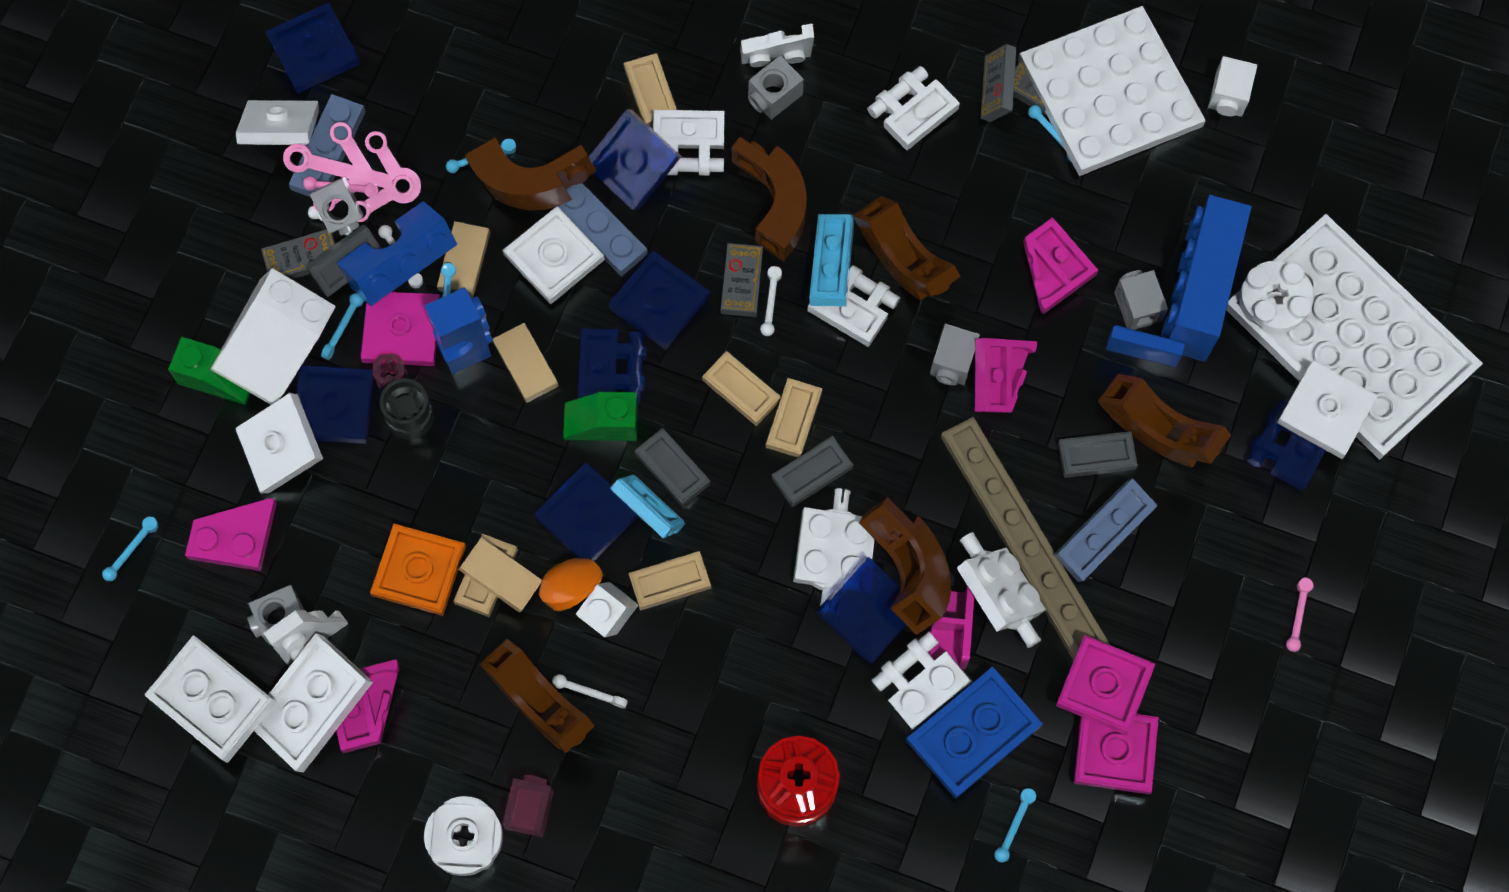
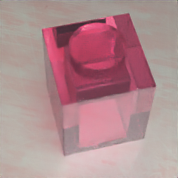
[502,775,554,837]

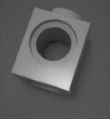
[748,55,804,120]
[310,176,364,236]
[1114,270,1168,330]
[930,324,980,385]
[247,585,304,645]

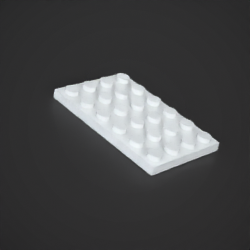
[1226,214,1483,460]

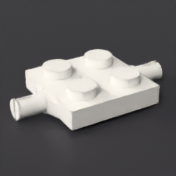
[793,488,875,614]
[957,532,1046,648]

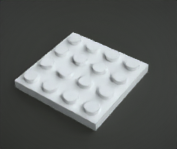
[1018,6,1206,176]

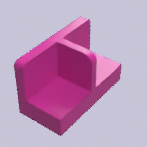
[929,586,974,669]

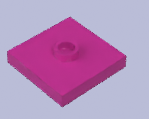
[361,292,440,366]
[1056,635,1155,735]
[1074,714,1159,794]

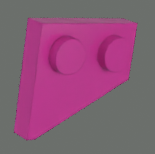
[1024,217,1098,314]
[975,338,1037,413]
[185,499,277,571]
[336,659,399,753]

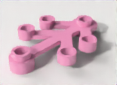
[283,122,421,222]

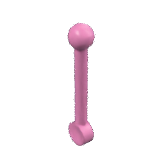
[303,176,379,197]
[1286,578,1313,652]

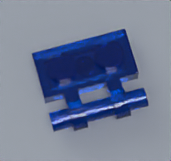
[578,328,646,404]
[1248,400,1326,491]

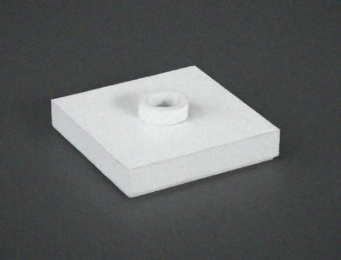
[236,100,319,145]
[503,206,605,304]
[1277,360,1378,459]
[236,393,323,494]

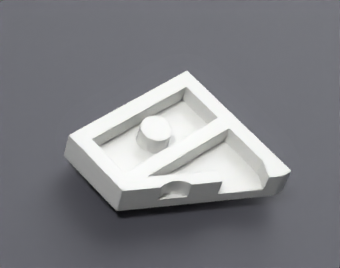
[740,24,814,67]
[263,610,348,666]

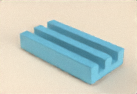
[610,474,685,538]

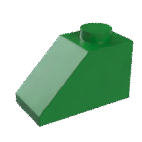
[168,337,250,405]
[563,392,638,441]

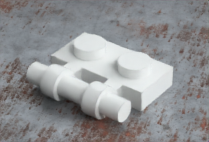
[867,66,960,151]
[653,110,724,176]
[807,265,901,347]
[872,631,972,730]

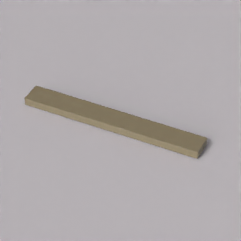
[941,417,1111,661]

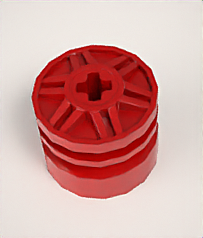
[757,735,840,827]

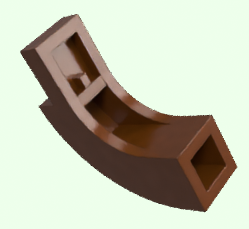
[732,137,807,262]
[465,138,597,210]
[853,196,960,300]
[1098,374,1231,467]
[859,497,951,635]
[479,639,594,752]

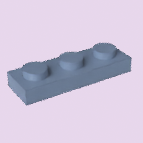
[289,94,366,197]
[554,183,648,277]
[1054,479,1157,582]

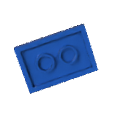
[906,666,1043,799]

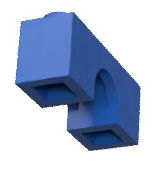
[336,201,457,306]
[424,287,493,374]

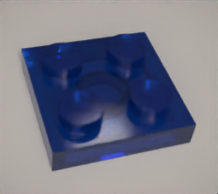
[266,2,360,94]
[589,109,682,210]
[609,251,710,350]
[296,366,375,444]
[534,463,639,561]
[816,557,906,663]

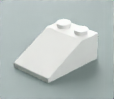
[210,268,336,405]

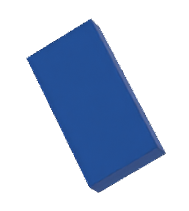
[1106,325,1185,368]

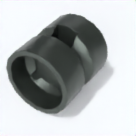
[380,378,434,440]

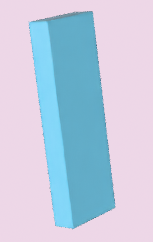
[809,214,854,307]

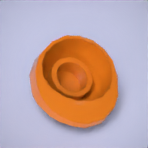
[539,558,603,611]

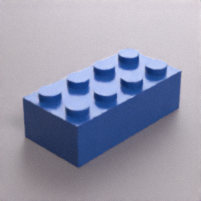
[1160,195,1252,362]

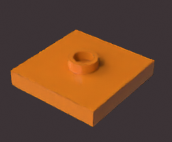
[370,524,466,616]

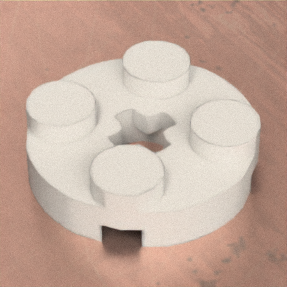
[1239,261,1314,333]
[424,796,503,876]

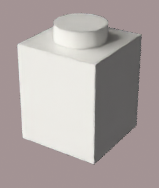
[1208,56,1257,117]
[576,582,638,637]

